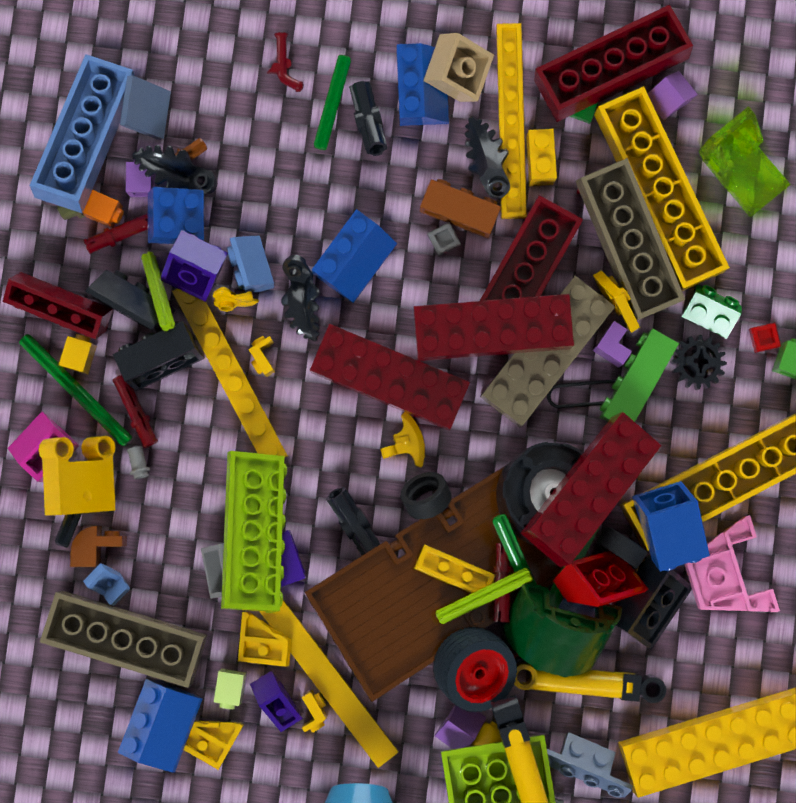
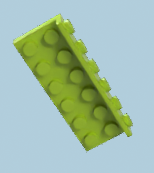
[221,451,287,613]

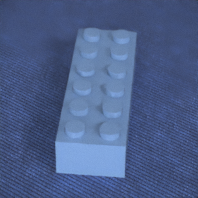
[29,54,134,214]

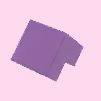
[648,71,698,121]
[592,321,632,368]
[435,705,487,749]

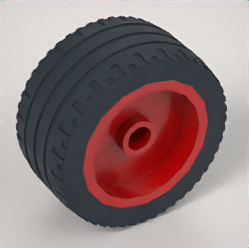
[433,627,517,712]

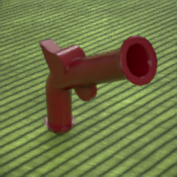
[267,32,304,92]

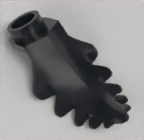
[465,116,510,199]
[132,145,218,195]
[281,255,320,341]

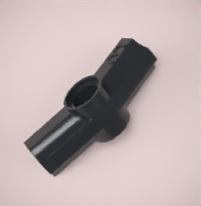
[349,81,387,156]
[326,487,380,556]

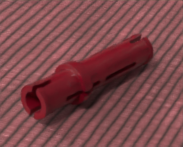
[83,213,148,254]
[112,374,158,448]
[493,543,513,622]

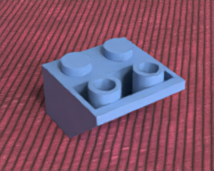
[227,236,274,294]

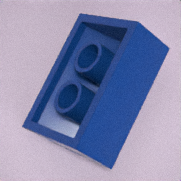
[397,43,449,126]
[312,209,397,303]
[118,679,203,773]

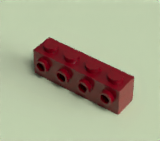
[2,272,113,340]

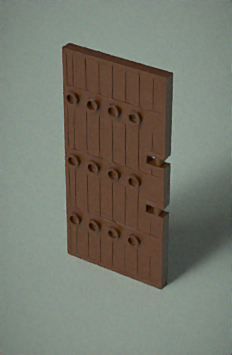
[304,465,590,702]

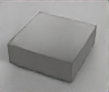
[427,222,461,257]

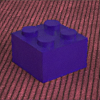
[161,230,228,302]

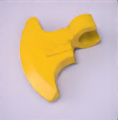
[380,412,425,468]

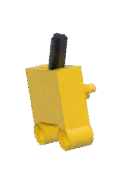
[39,436,115,548]

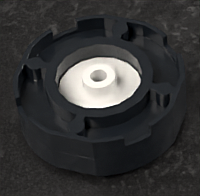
[496,442,583,545]

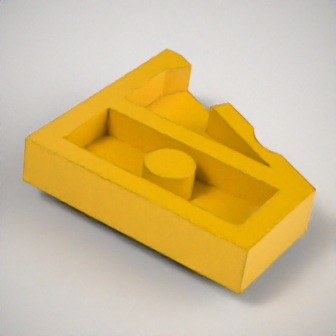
[593,270,640,333]
[238,612,291,667]

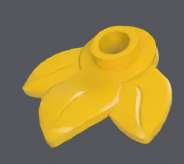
[212,287,259,312]

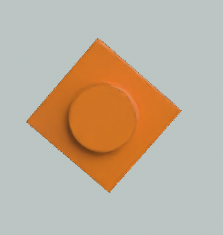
[83,190,124,228]

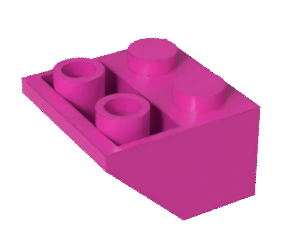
[7,411,80,482]

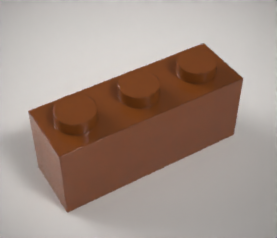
[420,179,501,239]

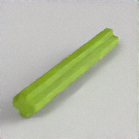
[141,251,175,331]
[436,568,533,624]

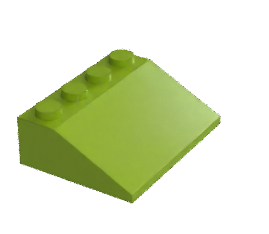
[441,734,556,803]

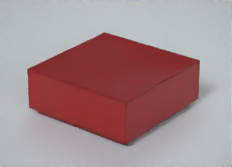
[749,322,781,353]

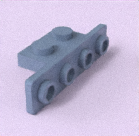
[547,732,633,798]

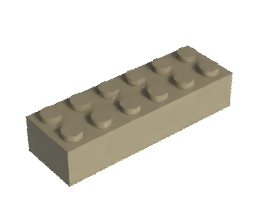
[575,158,685,320]
[480,276,615,428]
[40,591,208,688]

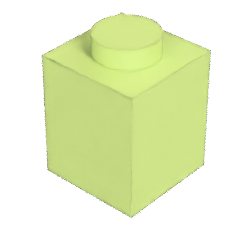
[214,669,247,709]

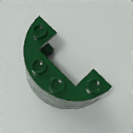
[503,582,622,677]

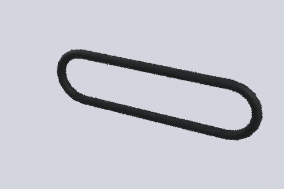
[547,379,616,409]

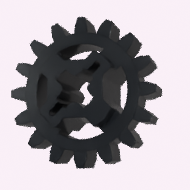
[670,335,727,390]

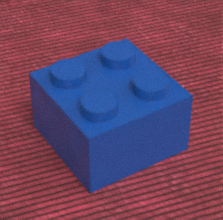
[148,187,204,244]

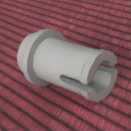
[127,446,150,479]

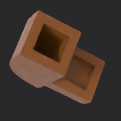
[70,526,127,567]

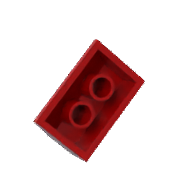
[553,551,648,607]

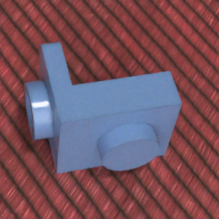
[83,563,130,606]

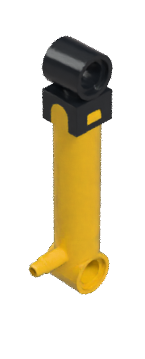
[514,662,667,703]
[490,695,549,803]

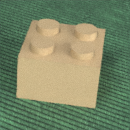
[424,33,494,102]

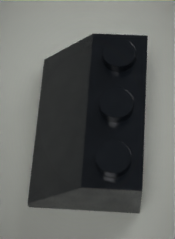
[85,270,176,333]
[113,321,204,391]
[614,555,692,650]

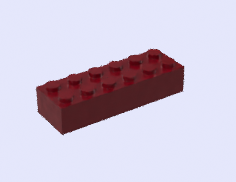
[534,4,693,122]
[480,195,583,355]
[413,294,574,361]
[310,324,470,431]
[521,412,662,567]

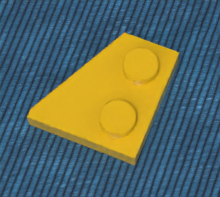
[184,720,244,770]

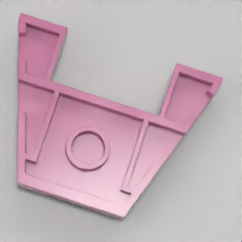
[684,515,780,612]

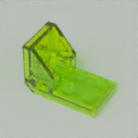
[699,106,791,218]

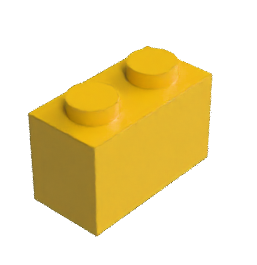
[526,129,557,186]

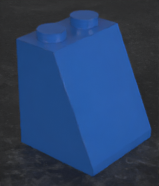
[632,481,710,572]

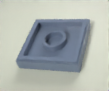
[120,75,171,140]

